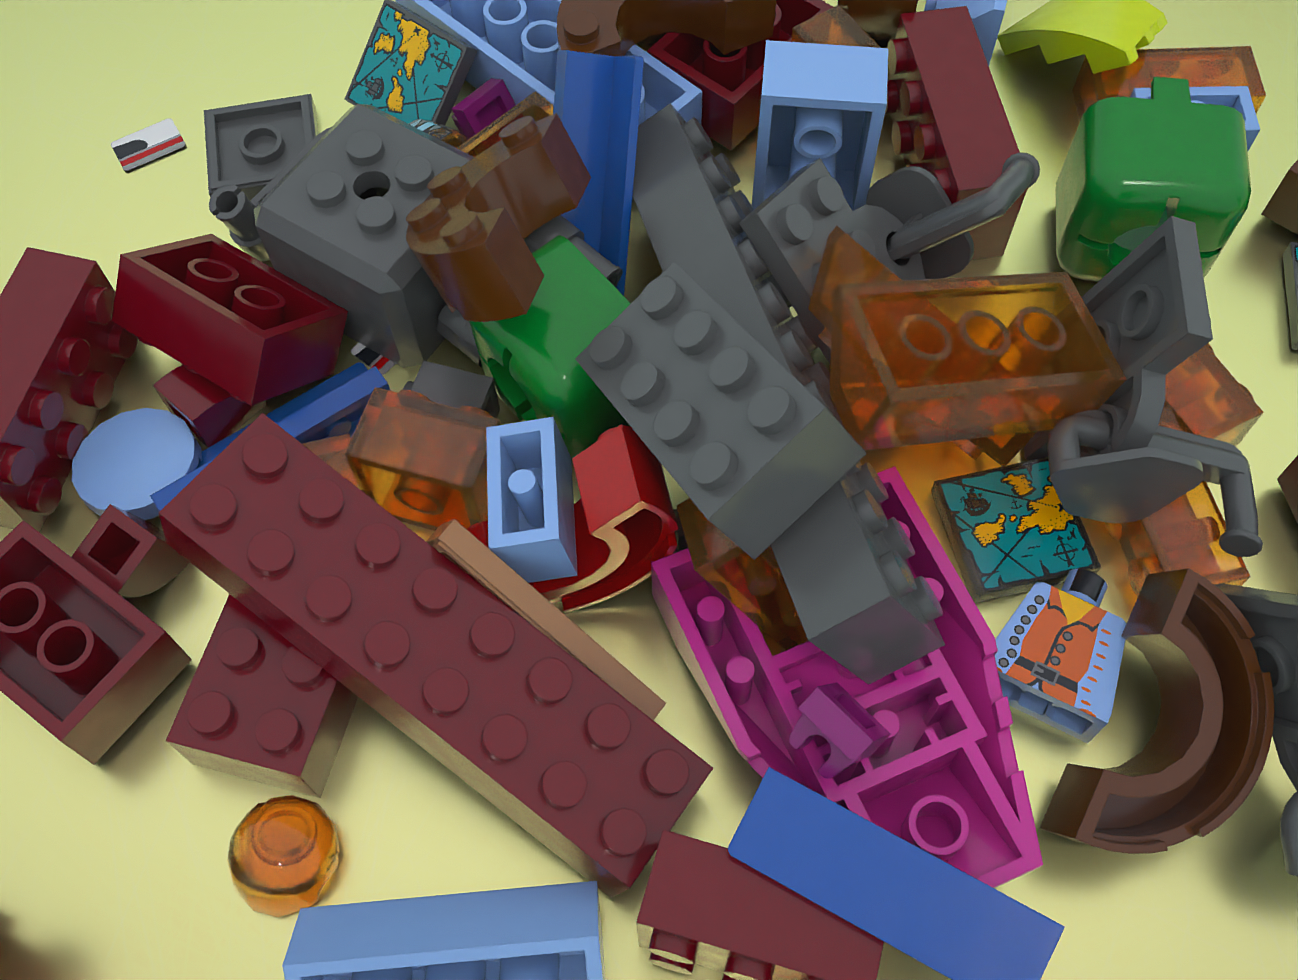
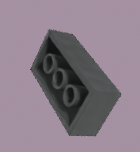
[575,261,867,560]

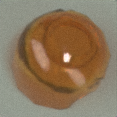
[227,795,340,917]

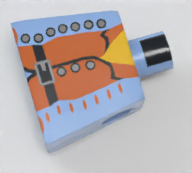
[995,569,1127,744]

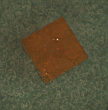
[344,387,501,531]

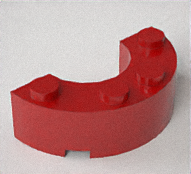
[467,425,679,613]

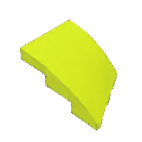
[997,0,1168,74]

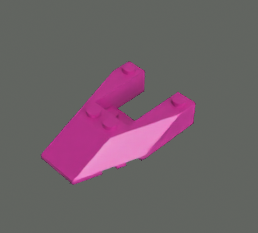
[651,466,1043,889]

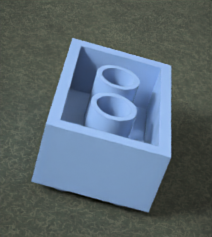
[752,40,888,211]

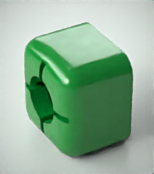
[1055,76,1251,282]
[469,235,631,465]

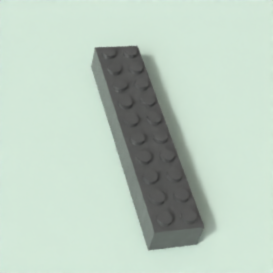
[633,103,945,685]

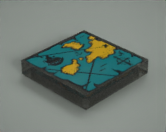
[931,457,1101,603]

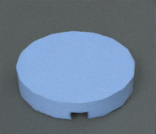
[71,408,202,520]

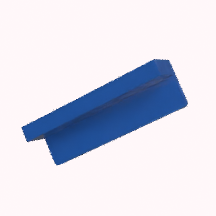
[553,50,644,296]
[150,362,399,512]
[728,767,1065,980]

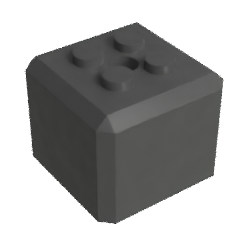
[254,104,474,368]

